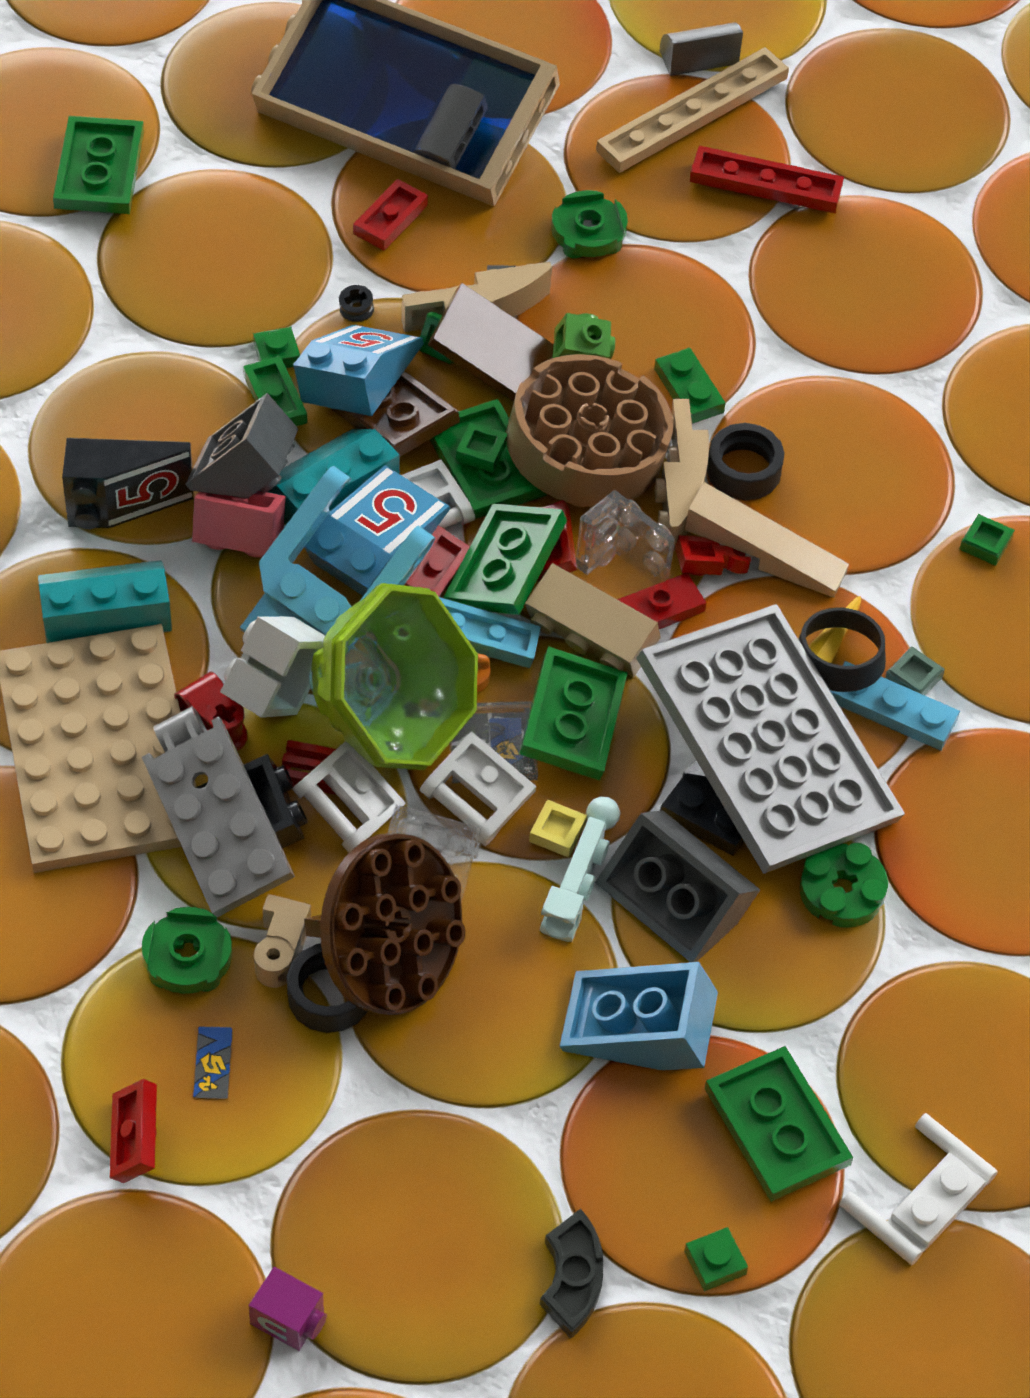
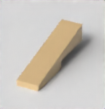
[685,482,849,598]

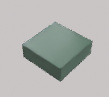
[885,646,945,695]

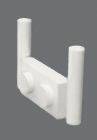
[839,1113,998,1265]

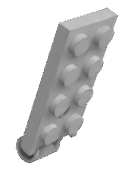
[142,706,295,917]

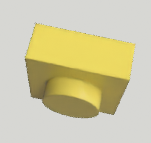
[529,799,587,858]

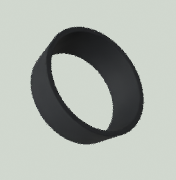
[798,608,886,692]

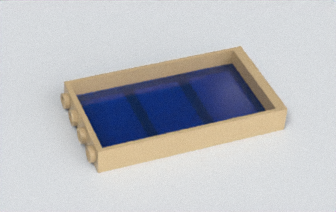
[251,0,560,207]

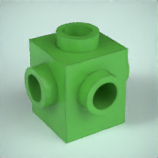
[553,313,615,359]

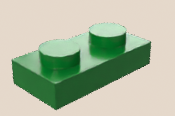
[654,347,726,424]
[243,356,308,426]

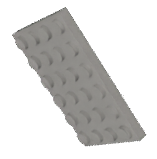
[636,604,905,874]

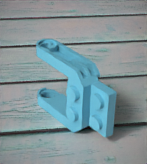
[240,466,436,644]

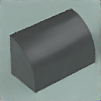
[659,22,743,76]
[413,84,488,169]

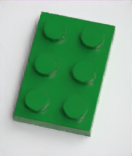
[53,116,144,214]
[430,399,547,519]
[444,504,567,615]
[519,646,627,781]
[704,1046,853,1202]

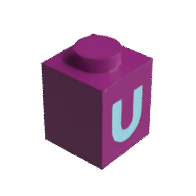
[249,1267,327,1351]

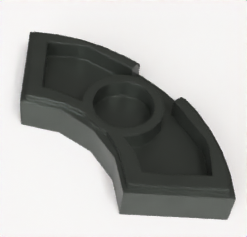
[540,1208,603,1339]

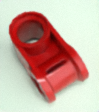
[174,671,248,751]

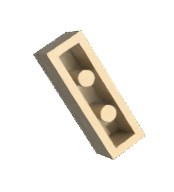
[525,563,661,677]

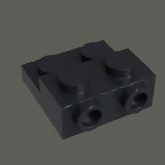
[195,754,308,849]

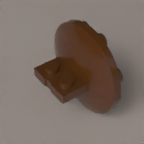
[304,833,466,1015]

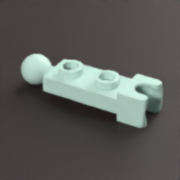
[539,796,620,942]

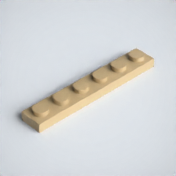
[596,47,789,173]

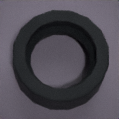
[707,423,785,501]
[287,943,367,1033]

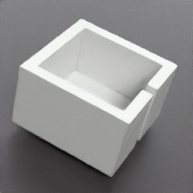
[220,617,325,718]

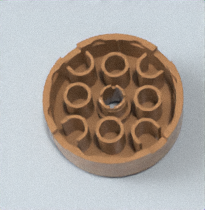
[506,354,673,507]

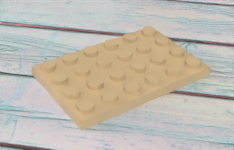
[0,624,196,873]

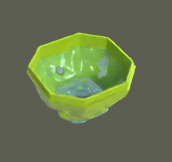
[309,583,478,770]

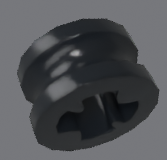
[339,285,374,322]

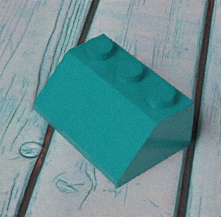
[259,429,400,525]
[38,560,172,643]

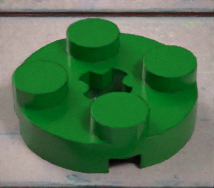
[551,190,628,258]
[799,842,888,928]
[142,907,232,994]

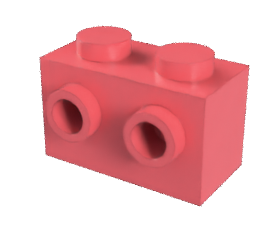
[192,491,286,557]

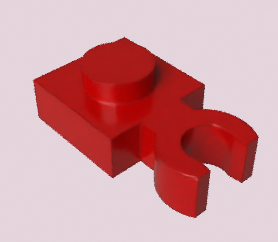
[675,535,751,576]

